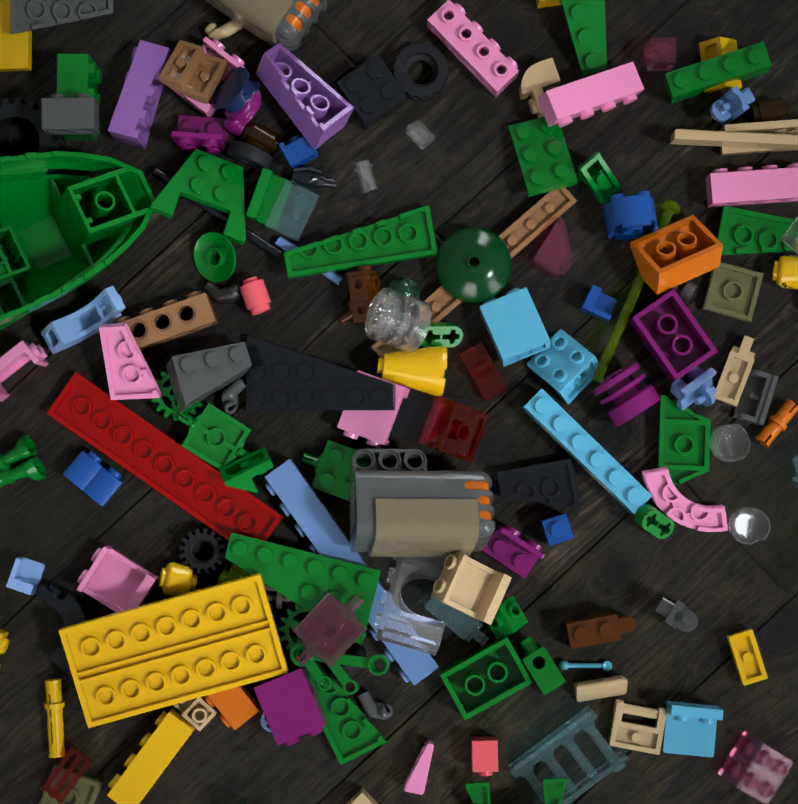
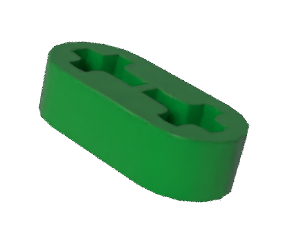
[414,322,463,348]
[634,504,675,539]

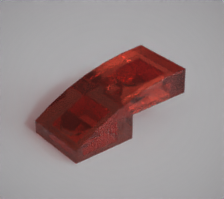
[460,343,507,401]

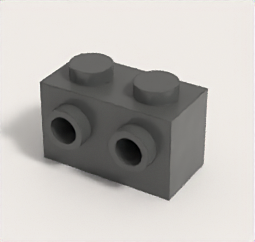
[42,94,99,135]

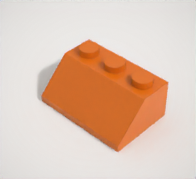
[630,215,723,295]

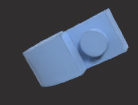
[41,286,126,354]

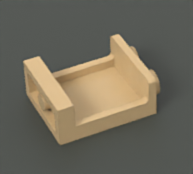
[430,551,512,625]

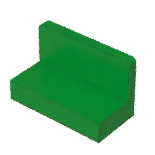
[246,168,293,228]

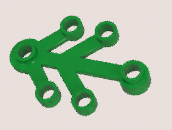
[290,623,390,695]

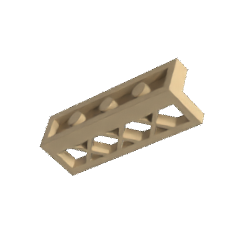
[719,119,798,156]

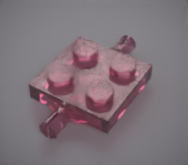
[293,593,367,668]

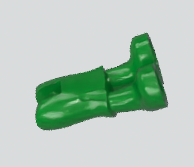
[0,434,47,487]

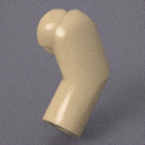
[205,20,243,40]

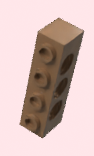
[115,291,218,351]

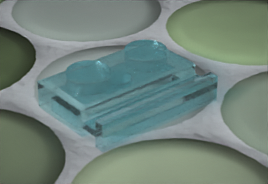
[265,180,319,242]

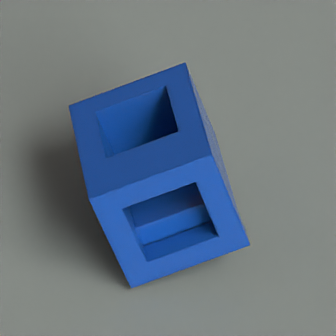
[279,134,320,171]

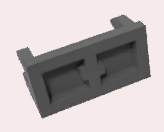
[732,369,779,426]

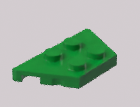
[657,395,711,486]

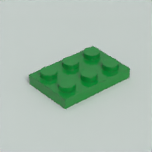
[508,117,578,197]

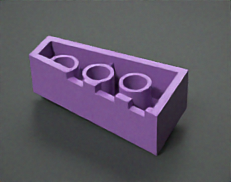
[108,40,172,149]
[256,43,354,150]

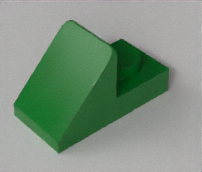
[577,151,622,205]
[219,446,274,493]

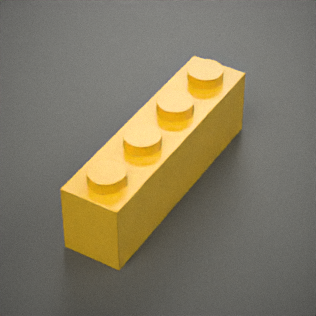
[107,708,195,804]

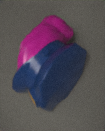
[213,66,261,135]

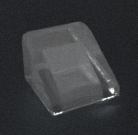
[406,120,436,150]

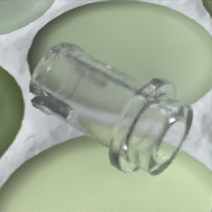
[354,160,378,193]

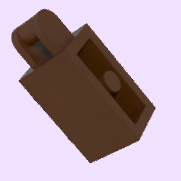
[563,612,636,649]

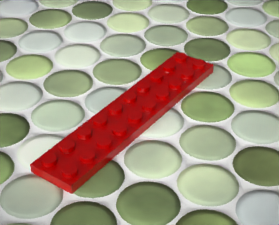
[46,372,284,541]

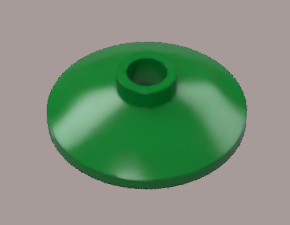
[194,232,236,282]

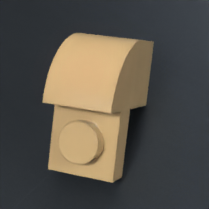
[519,58,561,118]

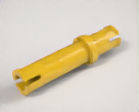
[44,678,65,758]

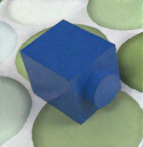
[539,513,574,546]

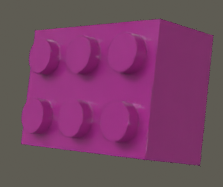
[628,289,718,382]

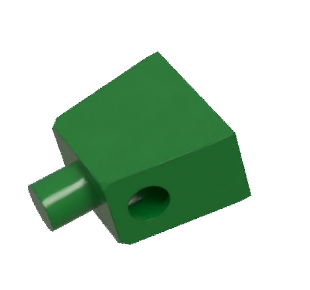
[518,636,566,696]

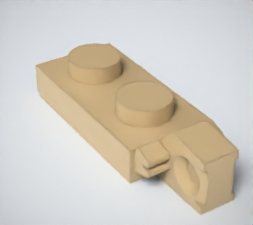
[714,336,755,407]

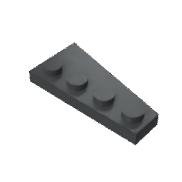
[10,0,113,35]

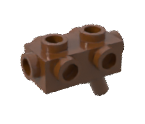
[339,265,383,328]

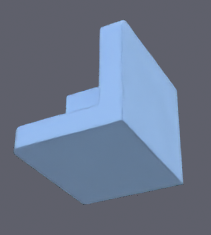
[6,556,45,595]

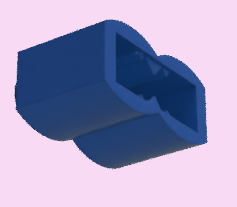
[63,450,124,506]

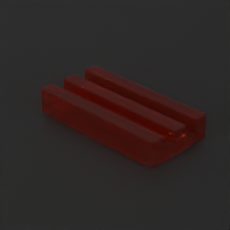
[41,746,93,804]

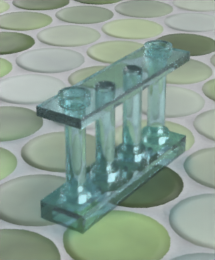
[508,705,629,804]

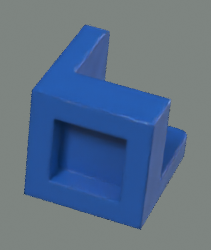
[580,285,617,323]

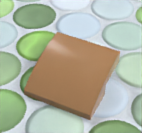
[158,40,228,104]

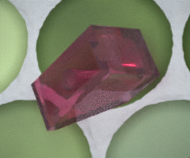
[531,217,572,279]

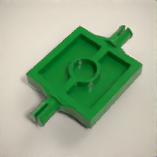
[177,402,251,469]
[302,439,368,501]

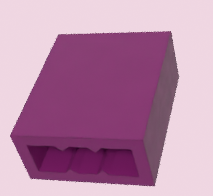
[254,667,328,746]

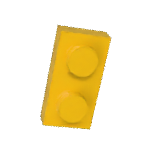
[726,628,768,686]

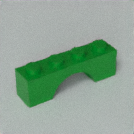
[664,41,771,104]

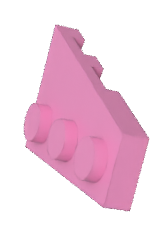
[99,323,163,400]

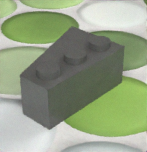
[166,342,252,413]

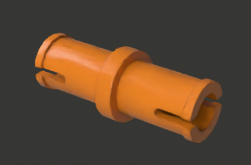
[755,399,798,448]

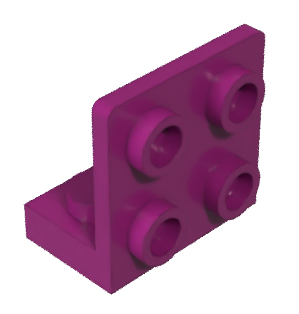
[171,115,229,153]
[482,524,545,579]

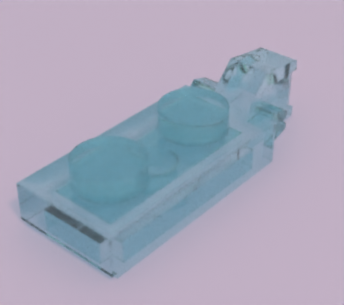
[424,597,489,646]

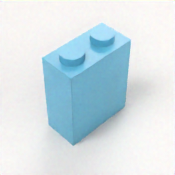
[479,287,550,367]

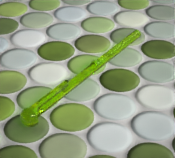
[592,200,680,383]

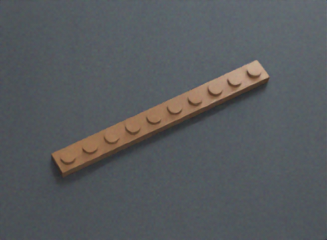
[371,188,577,358]

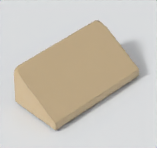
[574,675,628,702]

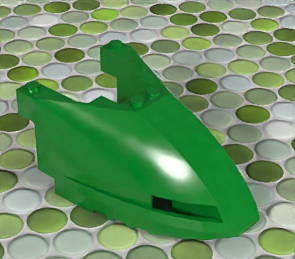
[0,151,155,331]

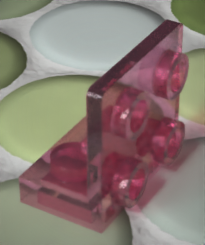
[717,731,793,804]

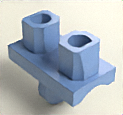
[710,86,755,127]
[670,366,717,411]

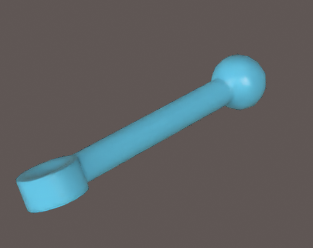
[559,660,612,671]

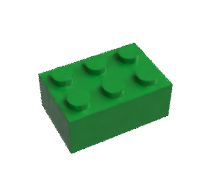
[57,54,102,141]
[439,636,533,721]

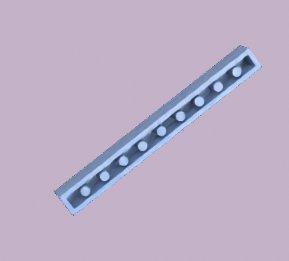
[265,459,439,685]

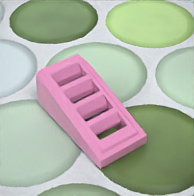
[403,739,434,795]

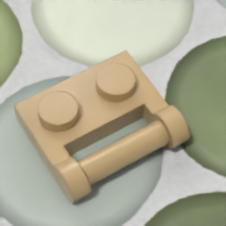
[608,699,667,755]

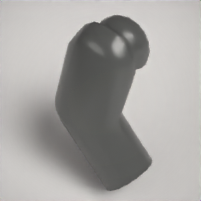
[221,378,246,415]
[357,690,393,720]

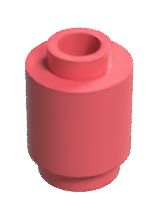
[240,276,271,316]

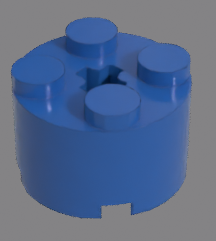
[603,191,658,240]

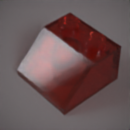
[418,396,489,463]

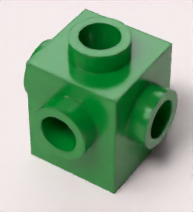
[488,595,528,640]

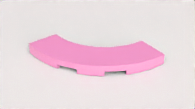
[641,466,728,532]

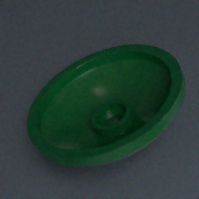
[436,227,512,303]

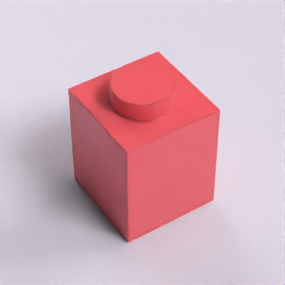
[471,736,498,776]

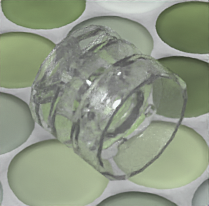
[365,288,431,352]

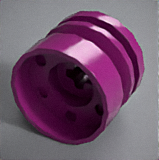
[592,362,661,427]

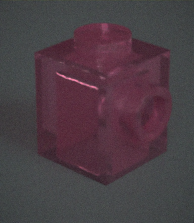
[642,37,676,70]

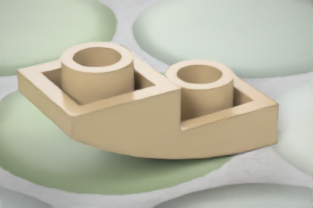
[173,697,217,731]

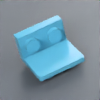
[527,329,603,405]
[662,701,724,757]

